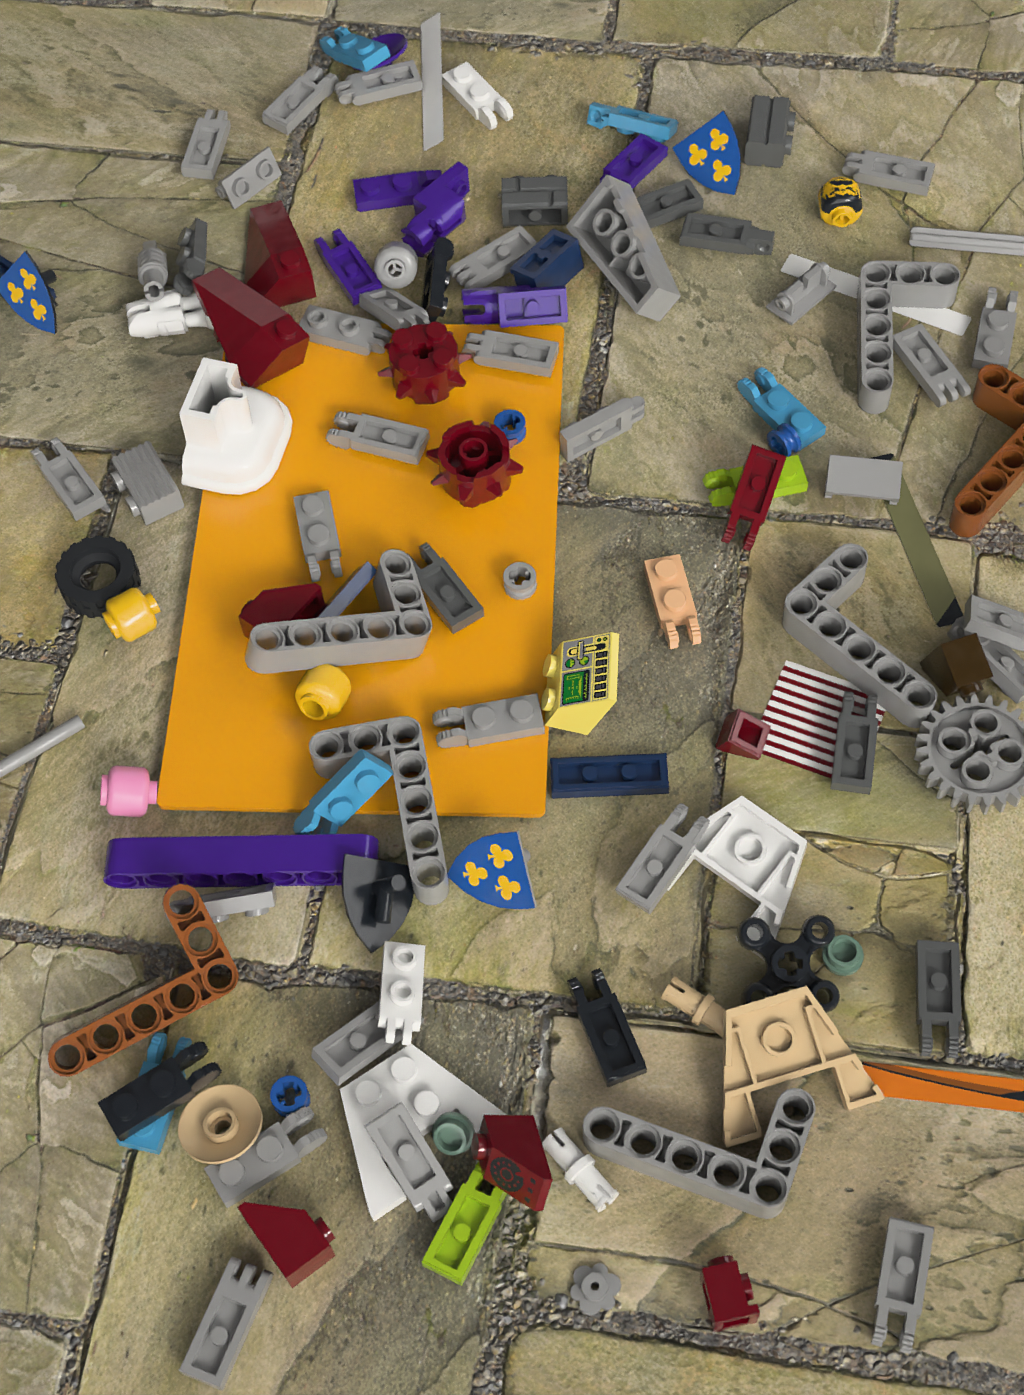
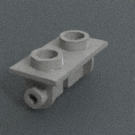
[215,146,282,210]
[766,261,837,326]

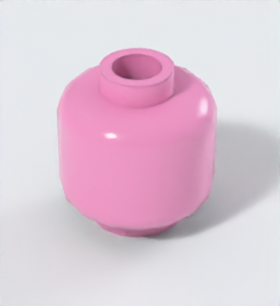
[100,765,157,817]

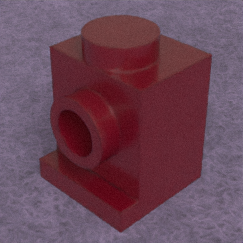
[700,1255,760,1332]

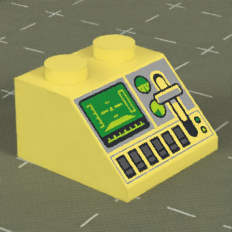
[541,632,619,735]

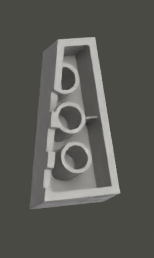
[566,175,681,322]

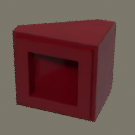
[715,708,771,760]

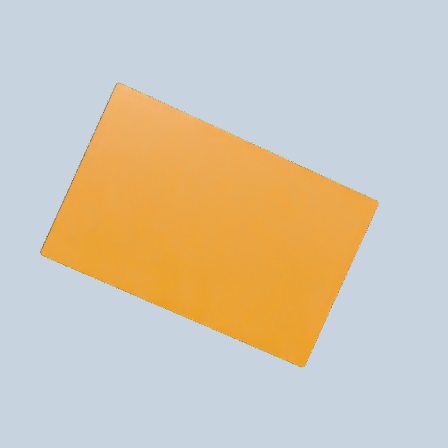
[156,323,564,818]

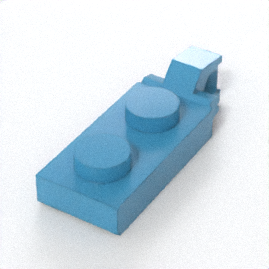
[587,102,678,142]

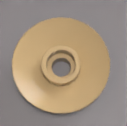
[178,1084,262,1164]

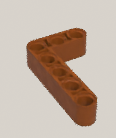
[949,364,1024,538]
[48,883,239,1077]

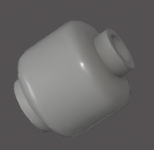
[374,241,418,289]

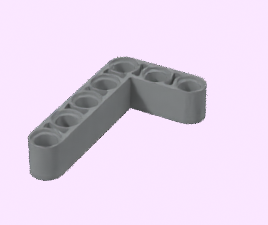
[857,260,961,414]
[782,543,937,728]
[245,549,432,674]
[309,716,449,905]
[583,1088,816,1219]

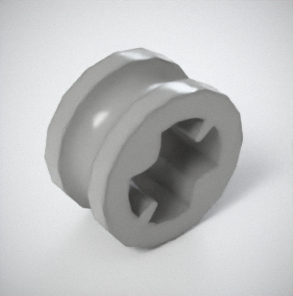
[503,562,537,600]

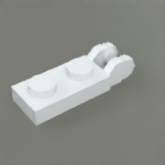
[442,62,514,130]

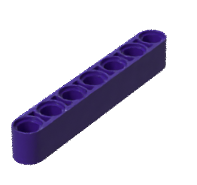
[103,834,379,889]

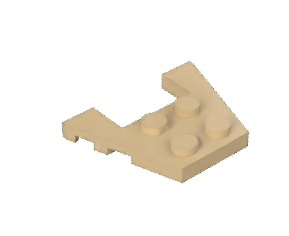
[722,986,885,1148]

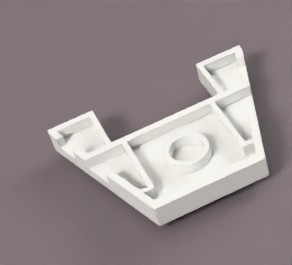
[667,796,807,961]
[340,1044,507,1221]

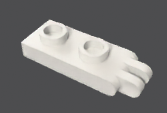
[377,941,425,1045]

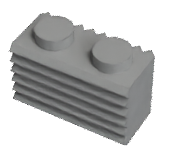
[110,441,185,525]

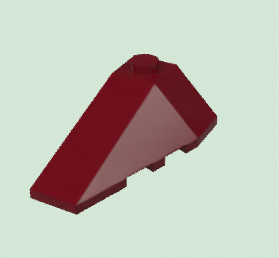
[244,200,317,307]
[192,267,310,388]

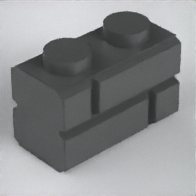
[744,95,796,168]
[502,175,568,227]

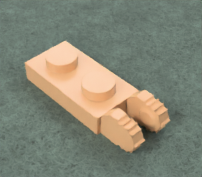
[644,554,702,649]

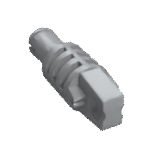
[137,240,168,301]

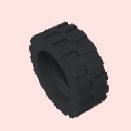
[55,535,141,618]

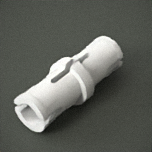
[542,1127,619,1212]

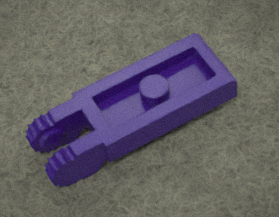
[314,229,382,306]

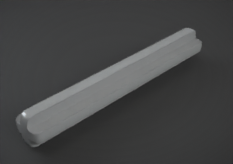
[909,226,1024,256]

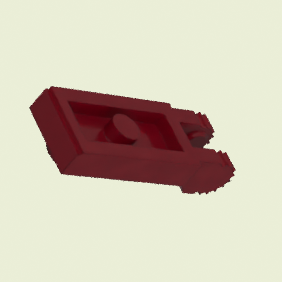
[721,444,787,551]

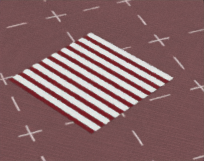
[761,660,886,778]

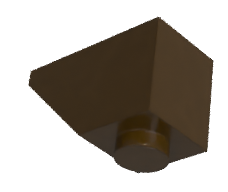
[920,633,993,698]

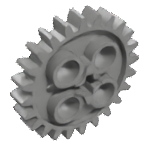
[914,694,1024,815]

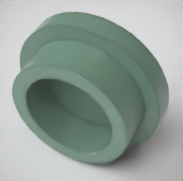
[822,935,864,976]
[432,1112,475,1155]

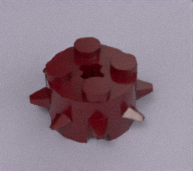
[377,322,472,405]
[426,420,524,508]

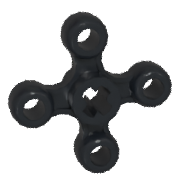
[736,914,840,1013]

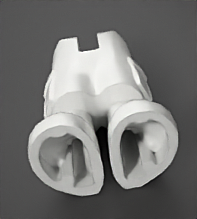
[126,272,214,339]

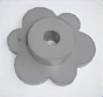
[570,1263,621,1316]

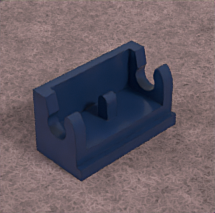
[510,229,584,288]

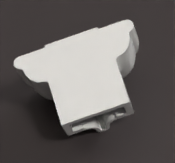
[179,357,293,495]

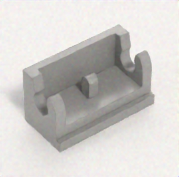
[824,455,903,505]

